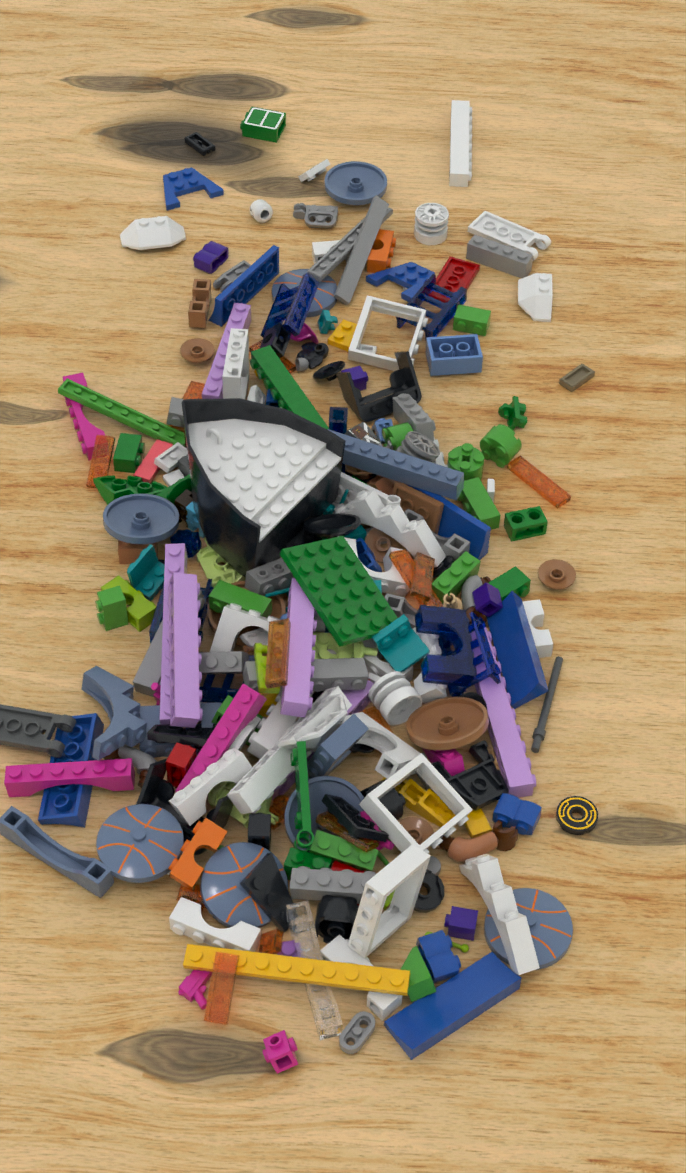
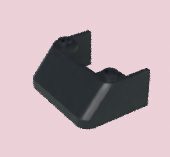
[336,351,422,422]
[136,759,234,855]

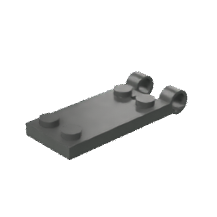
[0,704,76,758]

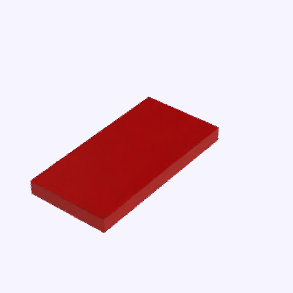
[425,256,480,308]

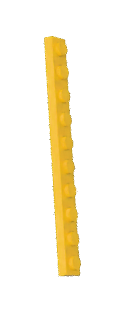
[183,944,411,996]

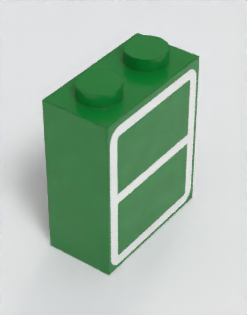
[240,106,286,143]

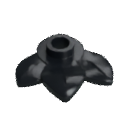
[296,342,329,369]

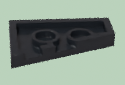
[147,724,217,748]
[322,794,389,842]
[240,853,299,932]

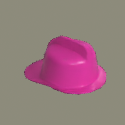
[286,313,319,344]

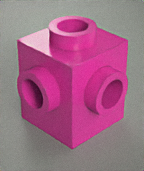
[262,1030,298,1074]

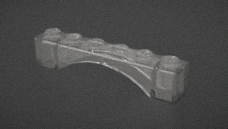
[286,900,343,1040]

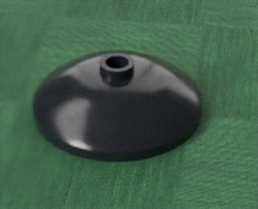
[304,513,361,539]

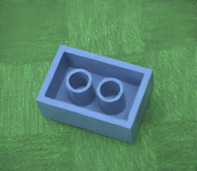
[425,334,483,376]

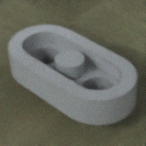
[304,210,336,228]
[339,1011,375,1054]

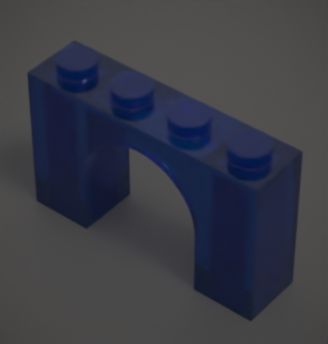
[414,605,477,687]

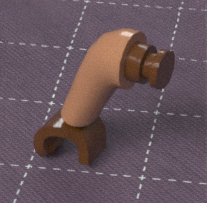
[439,820,518,863]

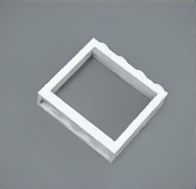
[348,295,428,371]
[222,328,250,400]
[359,753,473,853]
[347,844,431,958]

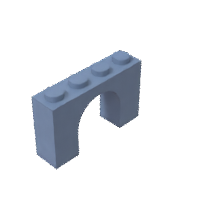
[139,702,221,758]
[307,714,369,780]

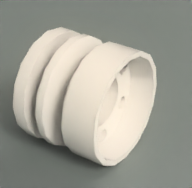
[414,203,449,245]
[368,671,423,726]

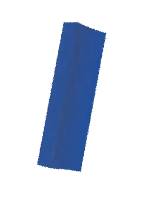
[208,245,279,327]
[406,484,491,560]
[486,591,549,709]
[38,713,104,828]
[384,952,521,1060]

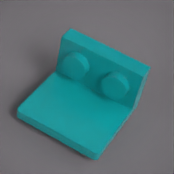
[127,544,165,601]
[372,614,430,673]

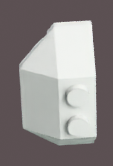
[120,216,186,250]
[518,273,553,322]
[276,693,348,752]

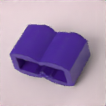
[193,241,229,274]

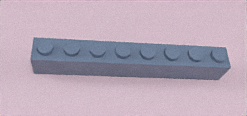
[327,429,464,501]

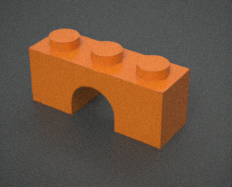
[367,229,396,273]
[168,818,228,890]

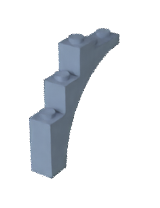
[81,666,147,761]

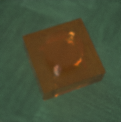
[259,928,284,954]

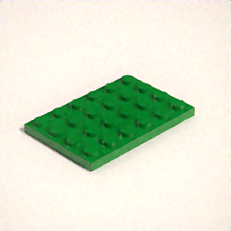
[280,536,398,647]

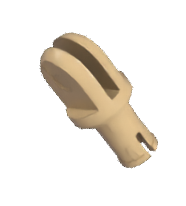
[443,593,463,616]

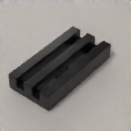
[184,132,216,156]

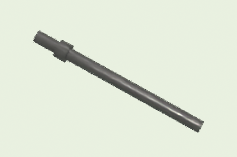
[531,656,563,753]

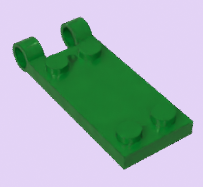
[290,741,314,852]

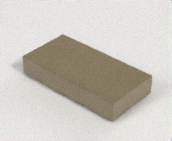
[559,364,595,392]

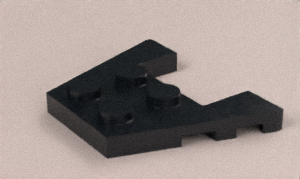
[432,740,509,811]

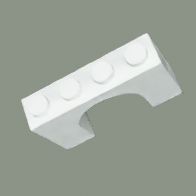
[337,536,413,597]
[210,603,286,660]
[343,712,420,779]

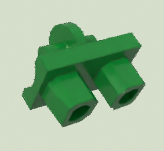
[498,396,527,430]

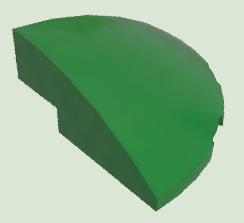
[93,475,168,505]

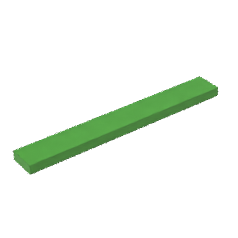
[58,378,185,447]

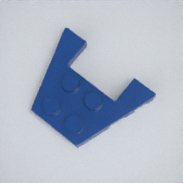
[163,167,224,211]
[366,262,435,303]

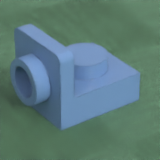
[371,418,393,444]

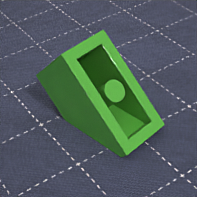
[400,946,436,1002]

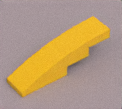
[382,777,456,827]

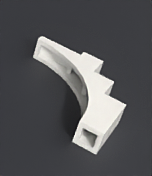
[332,489,446,570]
[459,854,540,975]

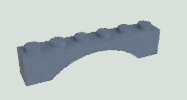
[0,806,114,898]

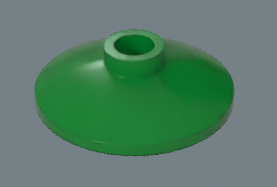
[166,477,192,505]

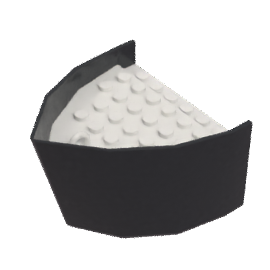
[182,398,346,577]

